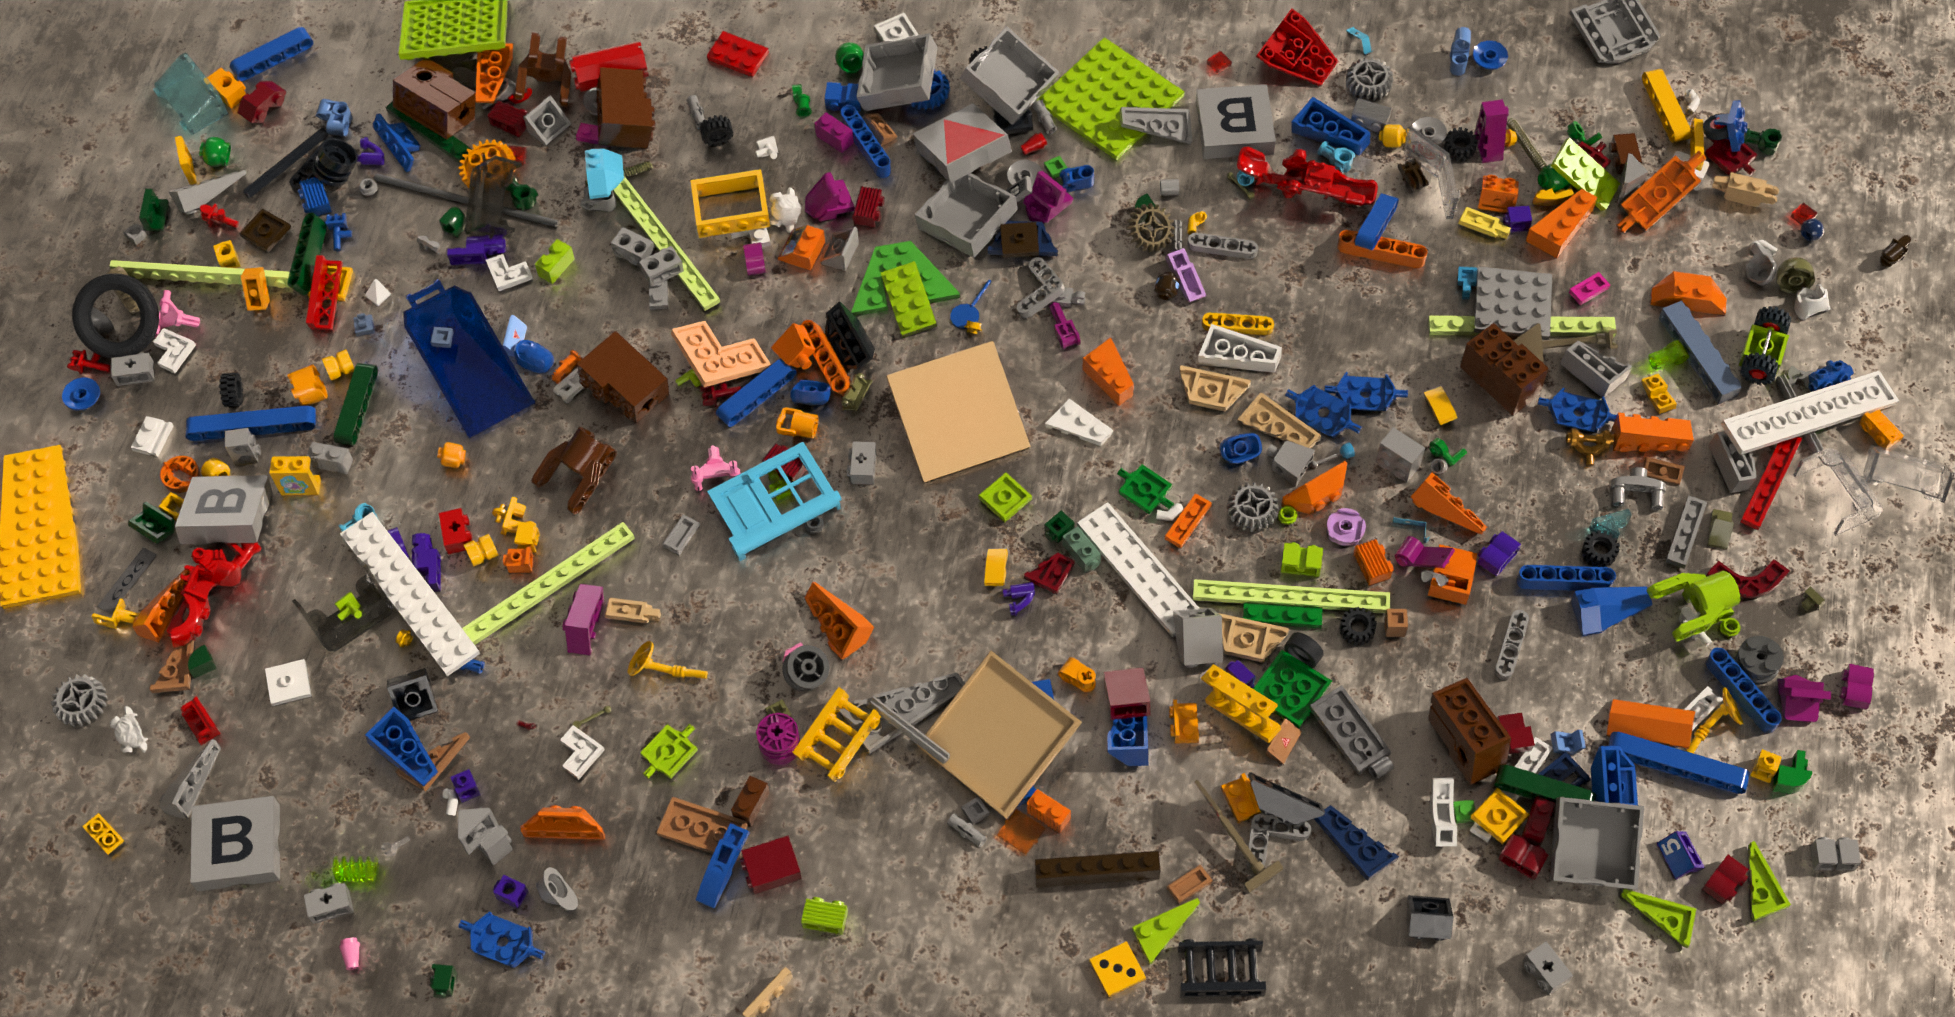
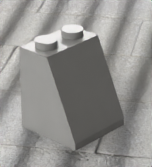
[1173,608,1223,668]

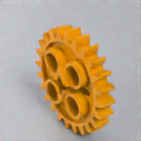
[458,139,516,194]

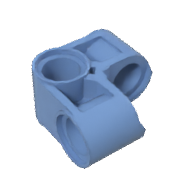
[1450,27,1471,76]
[316,99,353,136]

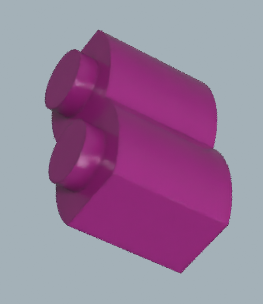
[1839,664,1874,710]

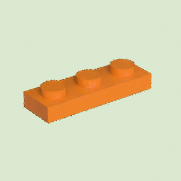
[1165,493,1212,549]

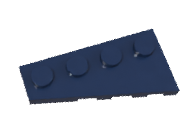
[1314,805,1399,881]

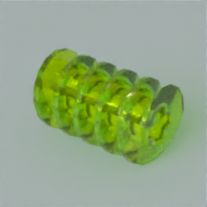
[332,856,379,882]

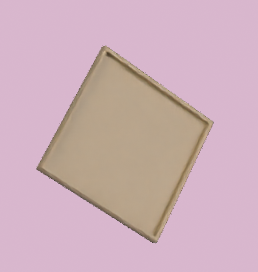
[886,341,1031,483]
[917,651,1082,819]

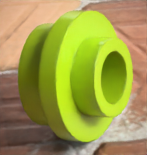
[1278,506,1297,525]
[1720,618,1740,637]

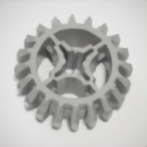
[1346,57,1394,101]
[1227,482,1279,532]
[51,674,107,727]

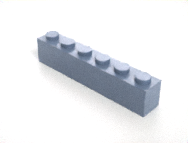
[1659,301,1742,405]

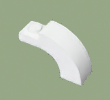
[1430,777,1457,846]

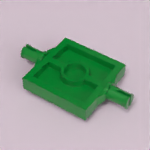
[1117,464,1174,514]

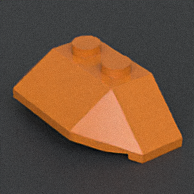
[1650,271,1727,316]
[1281,461,1347,514]
[520,805,605,839]

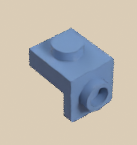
[1550,729,1585,755]

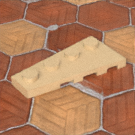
[1237,393,1321,448]

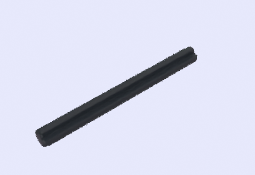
[243,127,329,198]

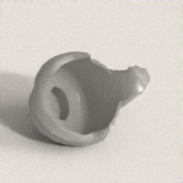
[1746,243,1777,285]

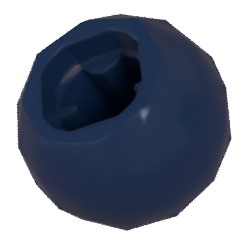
[1800,218,1824,242]

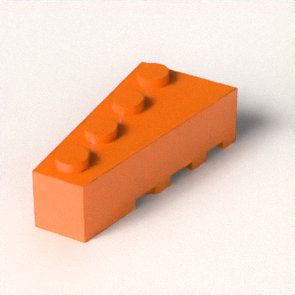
[1526,189,1598,258]
[1611,412,1694,452]

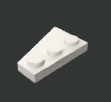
[1045,399,1113,446]

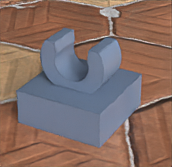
[353,313,375,337]
[431,327,454,348]

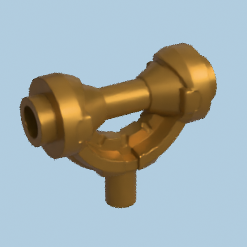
[1566,428,1614,466]

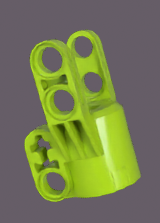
[1646,570,1740,641]

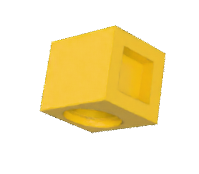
[213,240,241,268]

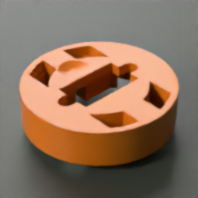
[160,456,201,493]

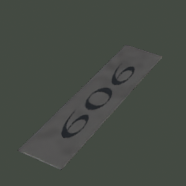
[97,547,157,614]

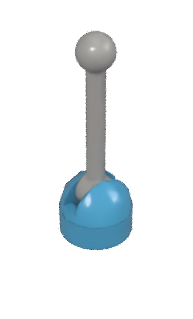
[1310,442,1355,468]

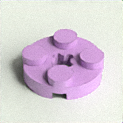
[1326,508,1366,546]

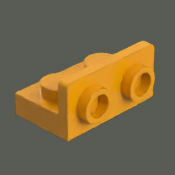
[1859,410,1904,450]
[1169,699,1199,744]
[1221,773,1260,824]

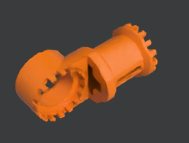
[551,350,582,384]

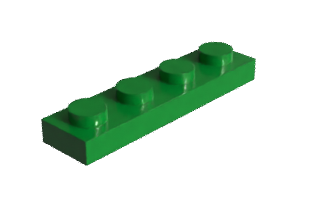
[1243,602,1322,629]

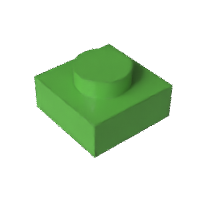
[1044,156,1067,179]
[1453,800,1476,824]

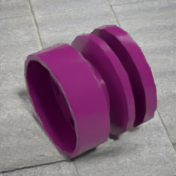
[756,713,800,765]

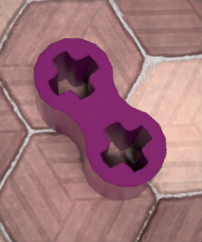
[743,242,766,276]

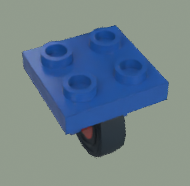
[1703,100,1748,152]

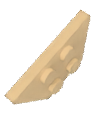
[1180,365,1251,412]
[1219,613,1289,662]

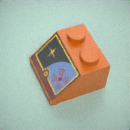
[778,225,825,271]

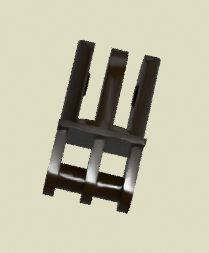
[1398,158,1429,191]
[1880,235,1911,267]

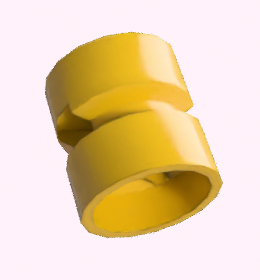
[322,349,355,381]
[464,533,499,567]

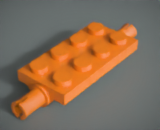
[1616,151,1706,233]

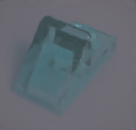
[1589,509,1632,539]

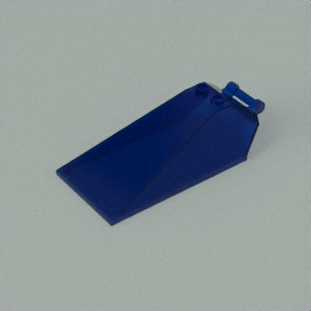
[403,279,535,439]

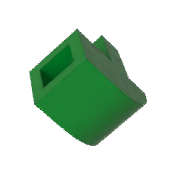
[1772,750,1812,794]

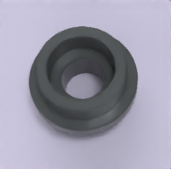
[805,516,824,534]

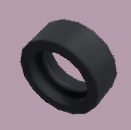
[1284,632,1324,668]

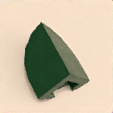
[439,207,467,238]

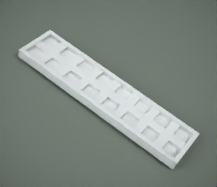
[1077,502,1200,637]

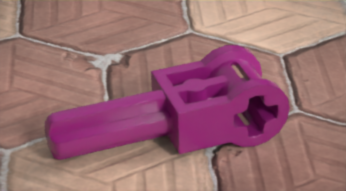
[1049,302,1081,350]

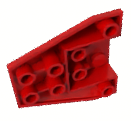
[1256,8,1339,86]

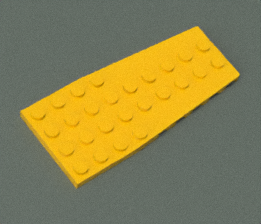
[0,445,81,609]

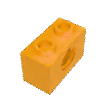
[205,67,246,109]
[241,267,270,311]

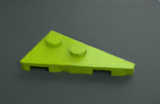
[1748,841,1791,922]
[1621,889,1696,948]
[1132,898,1200,965]

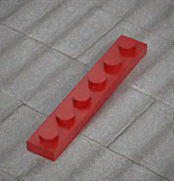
[1740,437,1802,530]

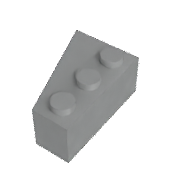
[1708,431,1756,493]

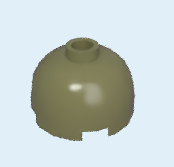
[1776,257,1815,294]

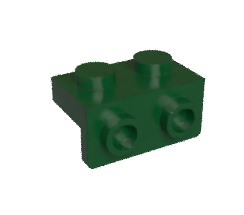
[128,502,174,544]

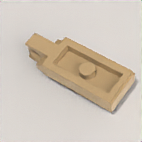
[605,598,661,623]

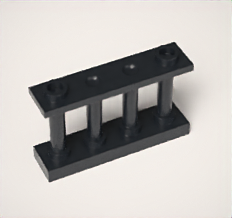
[1178,938,1266,998]

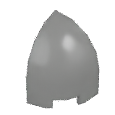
[91,307,115,334]

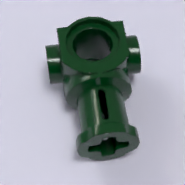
[1744,128,1782,155]
[503,176,538,211]

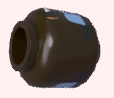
[1154,272,1180,300]

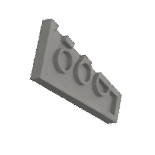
[1119,107,1192,145]

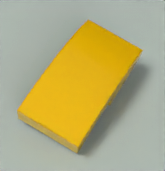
[1532,188,1574,206]
[1641,374,1677,414]
[1424,386,1458,425]
[984,549,1008,586]
[82,813,124,855]

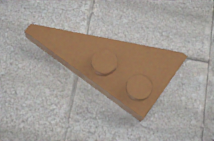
[150,641,194,693]
[395,732,470,792]

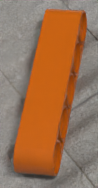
[1337,230,1428,268]
[801,320,853,397]

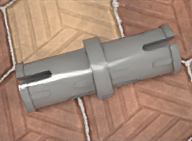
[687,95,705,129]
[1032,100,1057,134]
[947,814,987,847]

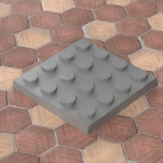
[1474,266,1552,340]

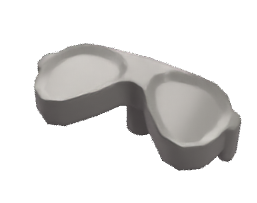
[417,236,440,253]
[1421,570,1448,587]

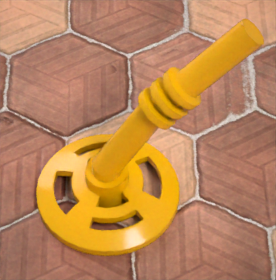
[627,641,708,679]
[1686,687,1743,754]

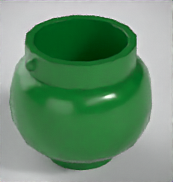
[835,42,864,73]
[199,137,231,167]
[1538,164,1571,194]

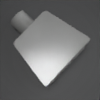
[1266,441,1315,487]

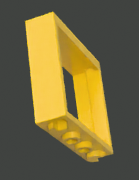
[690,169,770,238]

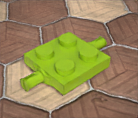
[640,724,698,779]

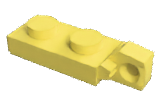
[1458,207,1511,239]

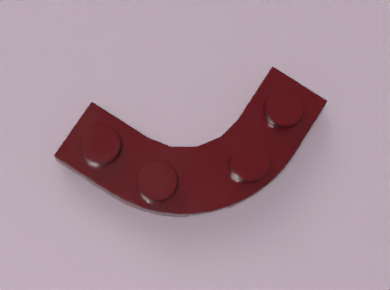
[1706,559,1790,598]

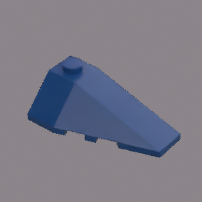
[1571,586,1653,636]
[365,707,438,787]
[1107,716,1149,766]

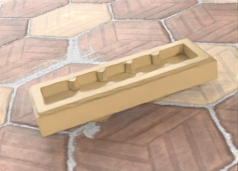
[742,967,792,1017]

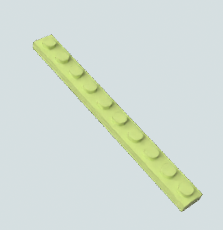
[612,177,720,311]
[109,260,291,288]
[1428,316,1616,337]
[462,522,635,645]
[1193,579,1390,613]

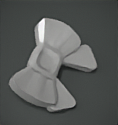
[1787,366,1814,389]

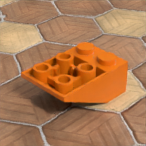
[1428,544,1478,605]

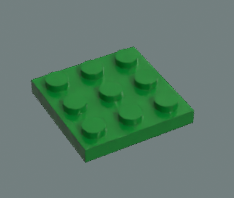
[1253,650,1332,729]

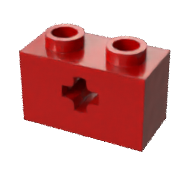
[439,508,473,555]

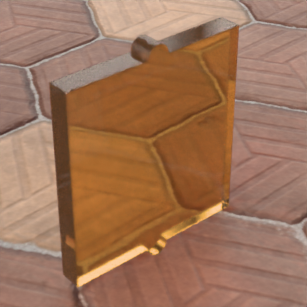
[997,809,1046,855]

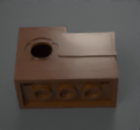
[393,58,476,139]
[596,67,655,149]
[1460,323,1549,416]
[577,331,669,423]
[1428,678,1511,785]

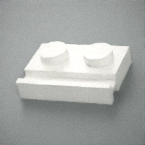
[131,416,173,457]

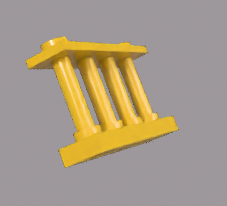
[1201,664,1281,743]
[792,687,881,782]

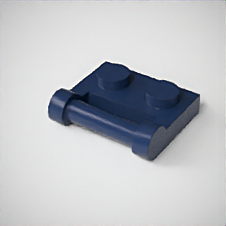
[1538,752,1591,787]

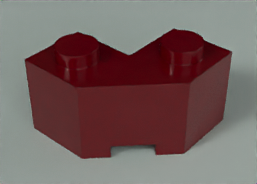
[237,81,287,123]
[1497,712,1535,754]

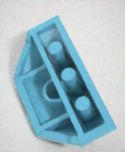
[585,148,624,199]

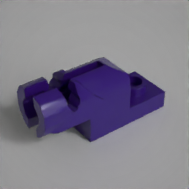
[447,234,506,265]
[411,533,441,592]

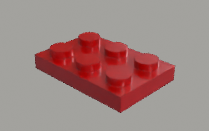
[707,31,769,77]

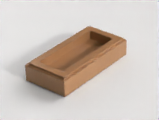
[1167,864,1213,905]

